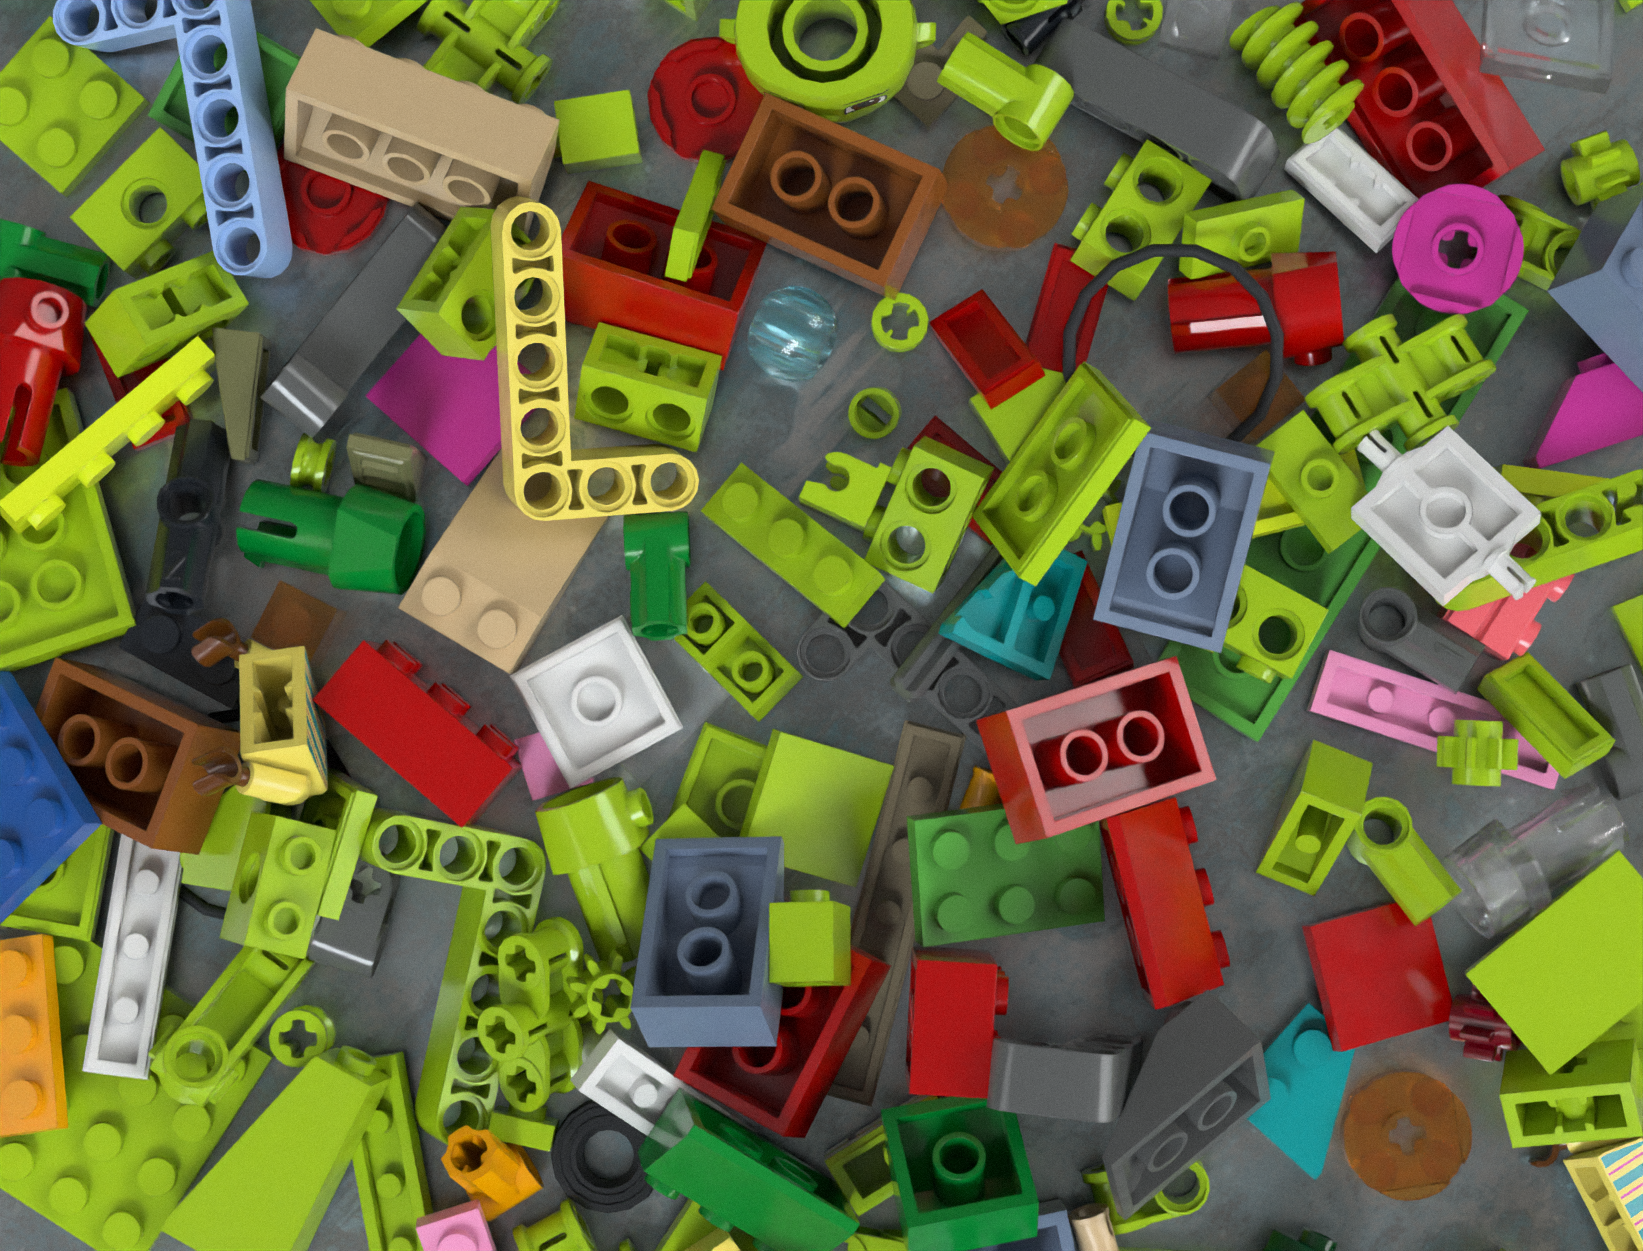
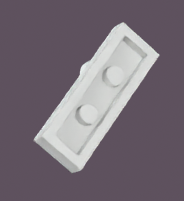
[571,1022,757,1136]

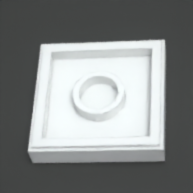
[510,615,684,789]

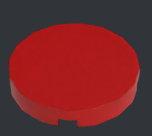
[647,36,764,163]
[277,143,391,256]

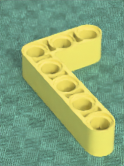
[491,196,699,521]

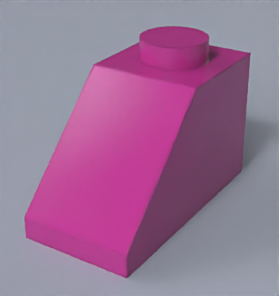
[1523,353,1643,469]

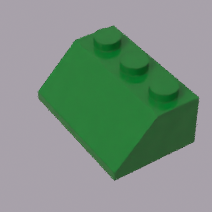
[637,1087,860,1251]

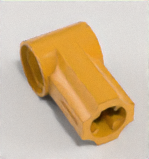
[441,1125,544,1222]

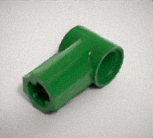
[0,219,111,308]
[623,511,691,641]

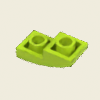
[674,581,803,722]

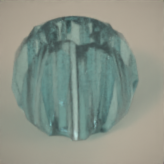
[747,285,839,382]

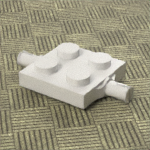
[1351,426,1541,606]

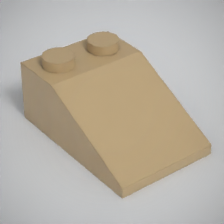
[398,448,610,674]

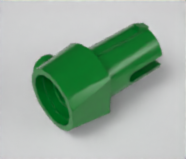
[236,479,426,595]

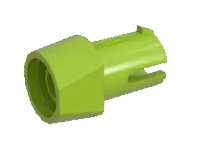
[535,777,654,963]

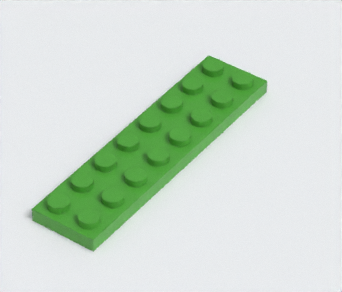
[1155,259,1529,742]

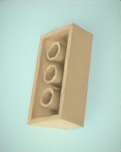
[284,28,559,236]

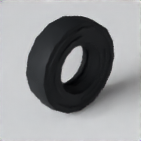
[551,1100,654,1213]

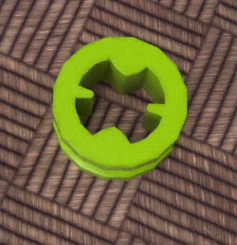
[1104,0,1163,46]
[871,293,929,353]
[290,433,337,493]

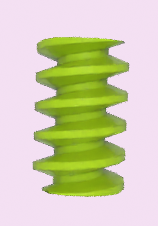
[1229,1,1364,144]

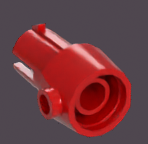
[1168,251,1344,366]
[0,277,87,467]

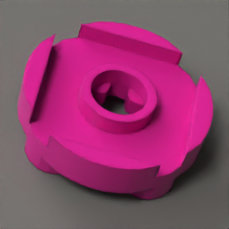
[1392,184,1524,315]

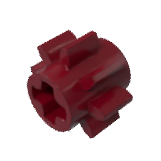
[1449,984,1522,1062]

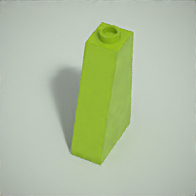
[161,1046,391,1251]

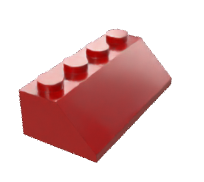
[1293,0,1545,199]

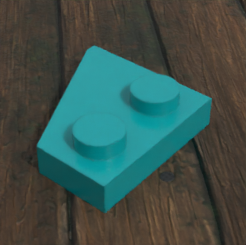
[938,549,1088,681]
[1247,1001,1355,1180]

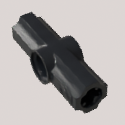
[145,419,231,615]

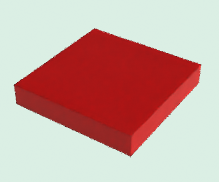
[1302,901,1453,1052]

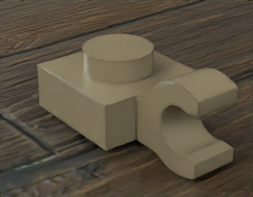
[892,15,988,130]

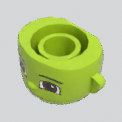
[719,0,936,124]

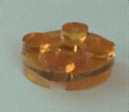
[942,125,1069,252]
[1340,1069,1472,1201]

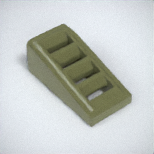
[212,328,272,465]
[346,432,428,503]

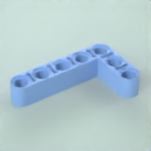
[53,0,293,278]

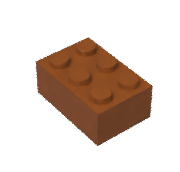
[711,93,949,301]
[35,657,240,855]

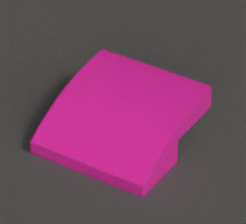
[365,333,537,486]

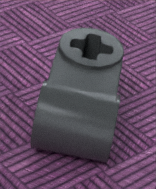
[309,851,401,979]

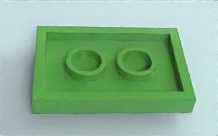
[907,803,1105,947]

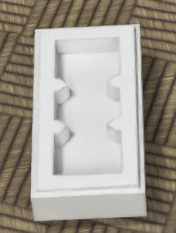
[1284,127,1419,253]

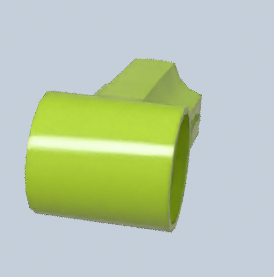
[936,31,1074,151]
[1346,797,1462,926]

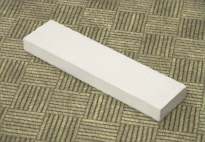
[82,834,183,1080]

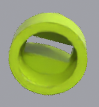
[848,386,901,439]

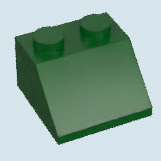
[881,1096,1039,1251]

